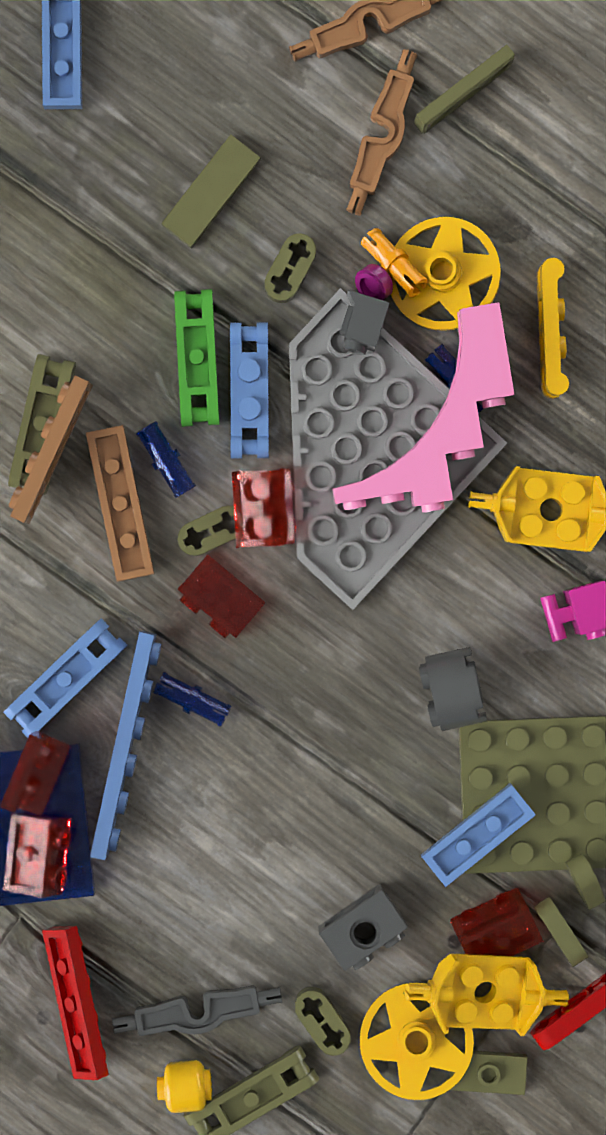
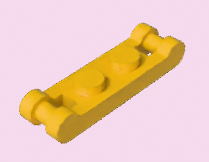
[537,258,569,399]

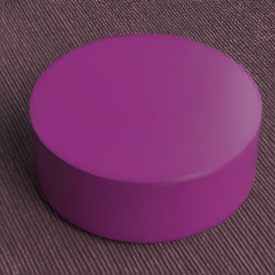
[355,264,393,301]

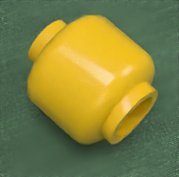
[157,1060,212,1113]

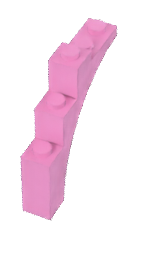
[332,302,514,512]

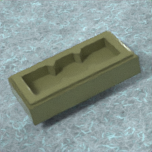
[449,1050,528,1095]

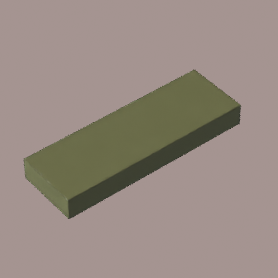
[414,44,515,134]
[161,134,261,249]

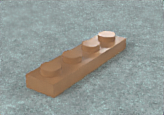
[9,376,93,524]
[86,425,155,582]

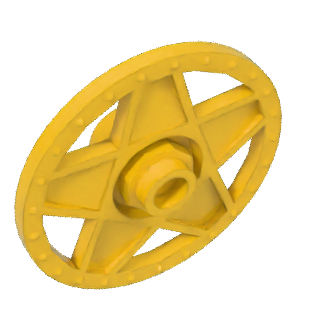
[390,217,501,331]
[360,983,474,1100]

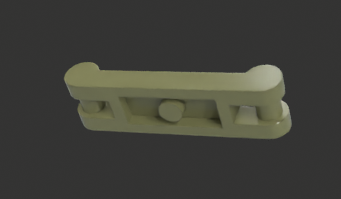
[8,354,76,495]
[183,1045,320,1135]

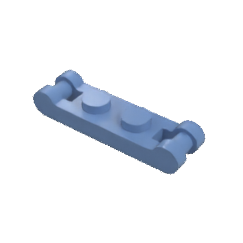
[230,322,269,459]
[3,618,128,740]

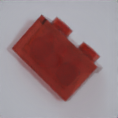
[232,468,296,548]
[178,554,266,639]
[0,731,70,816]
[3,813,71,898]
[450,888,544,956]

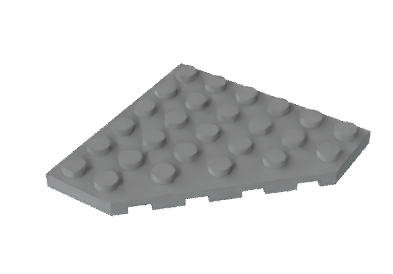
[289,288,507,610]

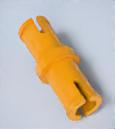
[361,228,428,297]

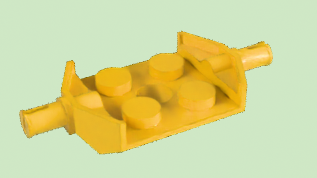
[468,466,606,552]
[405,954,569,1036]

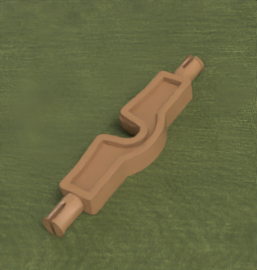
[289,0,442,62]
[346,49,418,216]

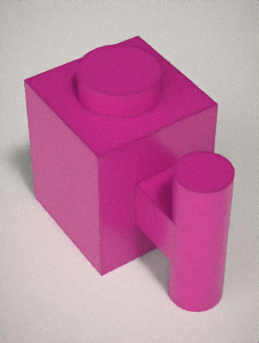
[540,581,606,642]

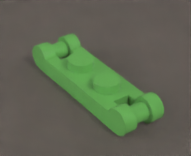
[174,289,220,427]

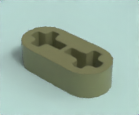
[264,233,316,303]
[177,506,246,556]
[565,854,606,910]
[534,897,588,967]
[295,987,351,1056]

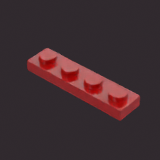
[42,926,109,1080]

